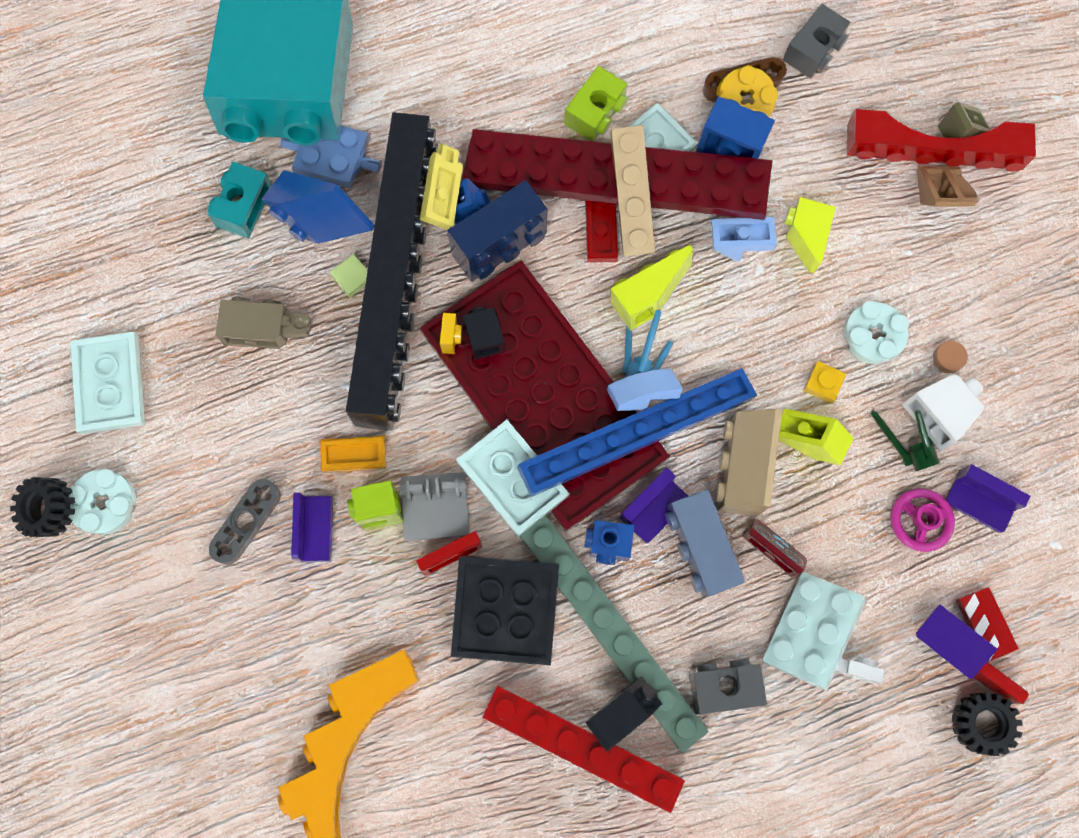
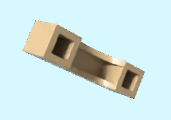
[610,125,655,256]

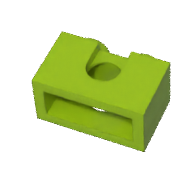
[564,66,628,141]
[347,480,403,531]

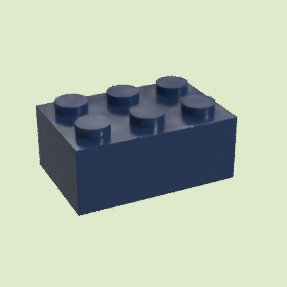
[447,180,548,282]

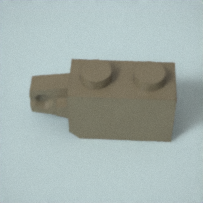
[215,297,311,349]

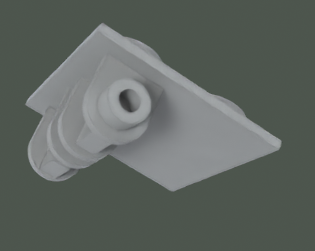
[400,472,469,541]

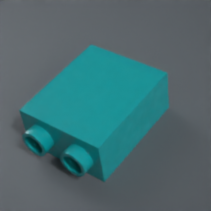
[203,0,353,146]

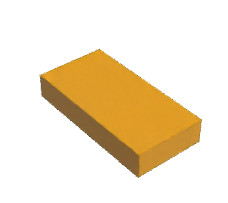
[320,436,386,473]

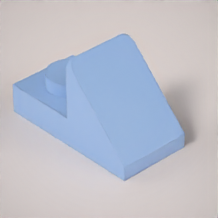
[711,217,777,262]

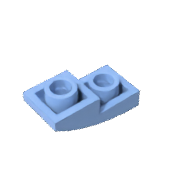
[607,369,683,411]

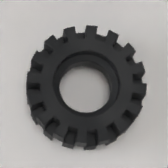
[10,477,75,537]
[952,693,1023,756]

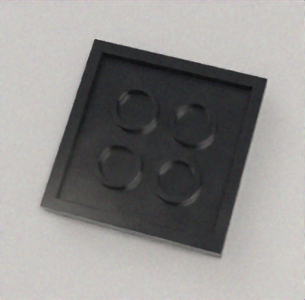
[451,555,559,665]

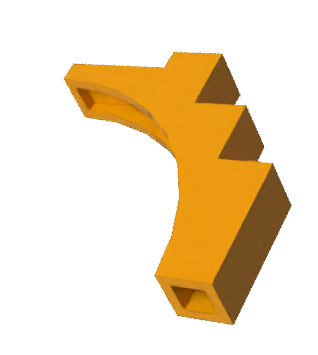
[277,649,420,838]

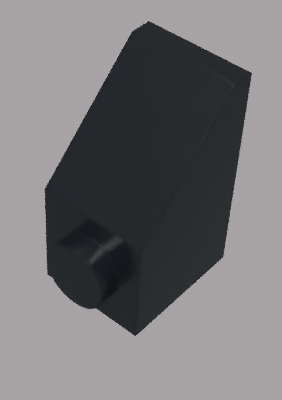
[585,676,662,752]

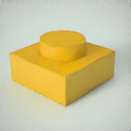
[440,313,463,354]
[803,361,847,404]

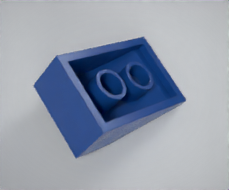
[262,170,374,244]

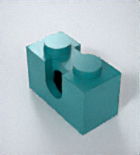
[208,162,272,239]

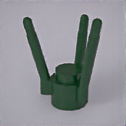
[871,410,940,472]

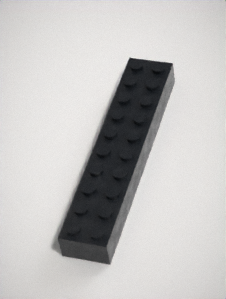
[345,112,438,431]

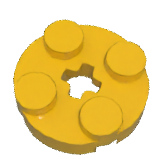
[716,66,778,117]

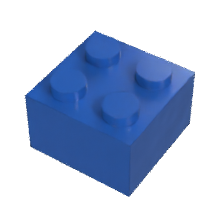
[696,96,775,159]

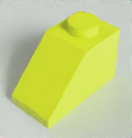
[784,197,836,273]
[779,409,854,466]

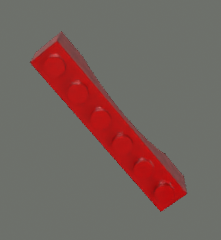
[847,109,1036,172]
[482,686,686,813]

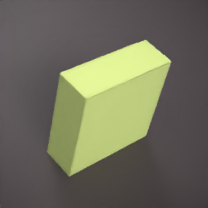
[329,254,367,298]

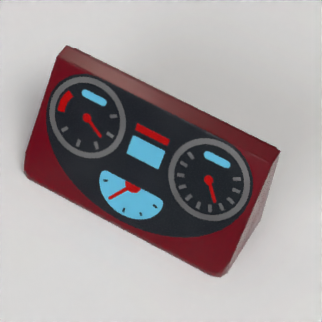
[743,519,807,577]

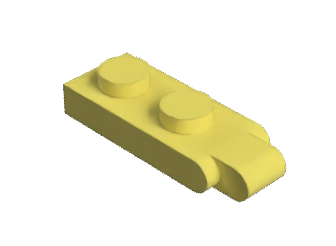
[420,143,463,230]

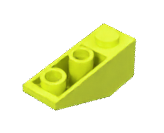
[610,245,693,331]

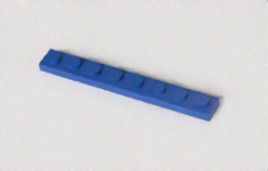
[517,368,757,497]

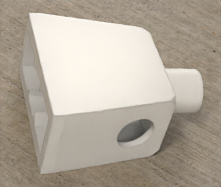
[902,374,984,451]

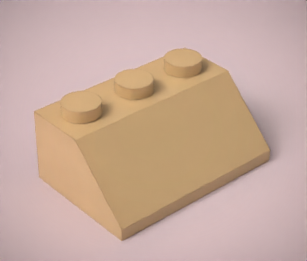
[715,409,782,517]

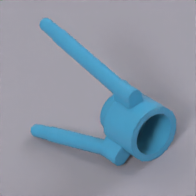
[621,310,673,378]

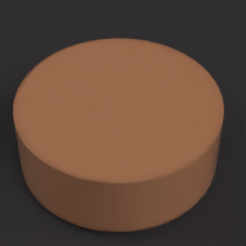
[933,341,968,373]

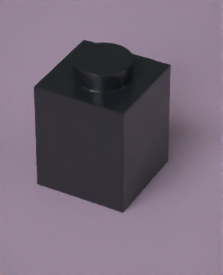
[463,307,505,360]

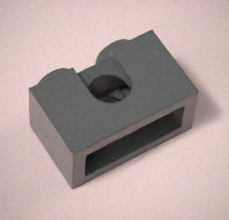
[782,3,851,79]
[688,658,767,715]

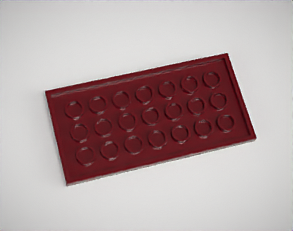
[420,260,670,532]

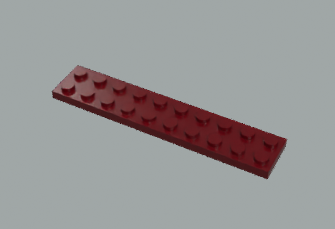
[461,129,773,220]

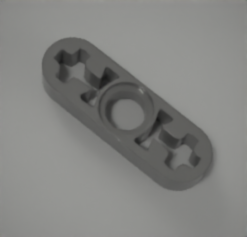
[209,479,281,565]

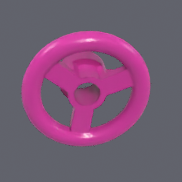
[890,488,955,552]

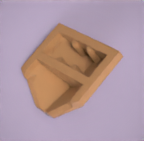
[917,166,980,207]

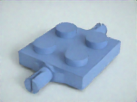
[281,126,382,189]

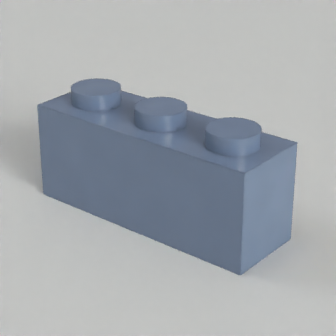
[665,489,746,597]

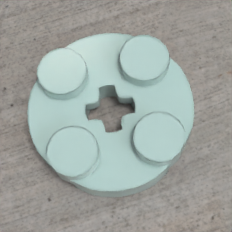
[843,301,909,364]
[69,469,137,535]

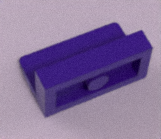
[945,464,1031,533]
[619,468,688,544]
[291,492,333,563]
[916,604,998,679]

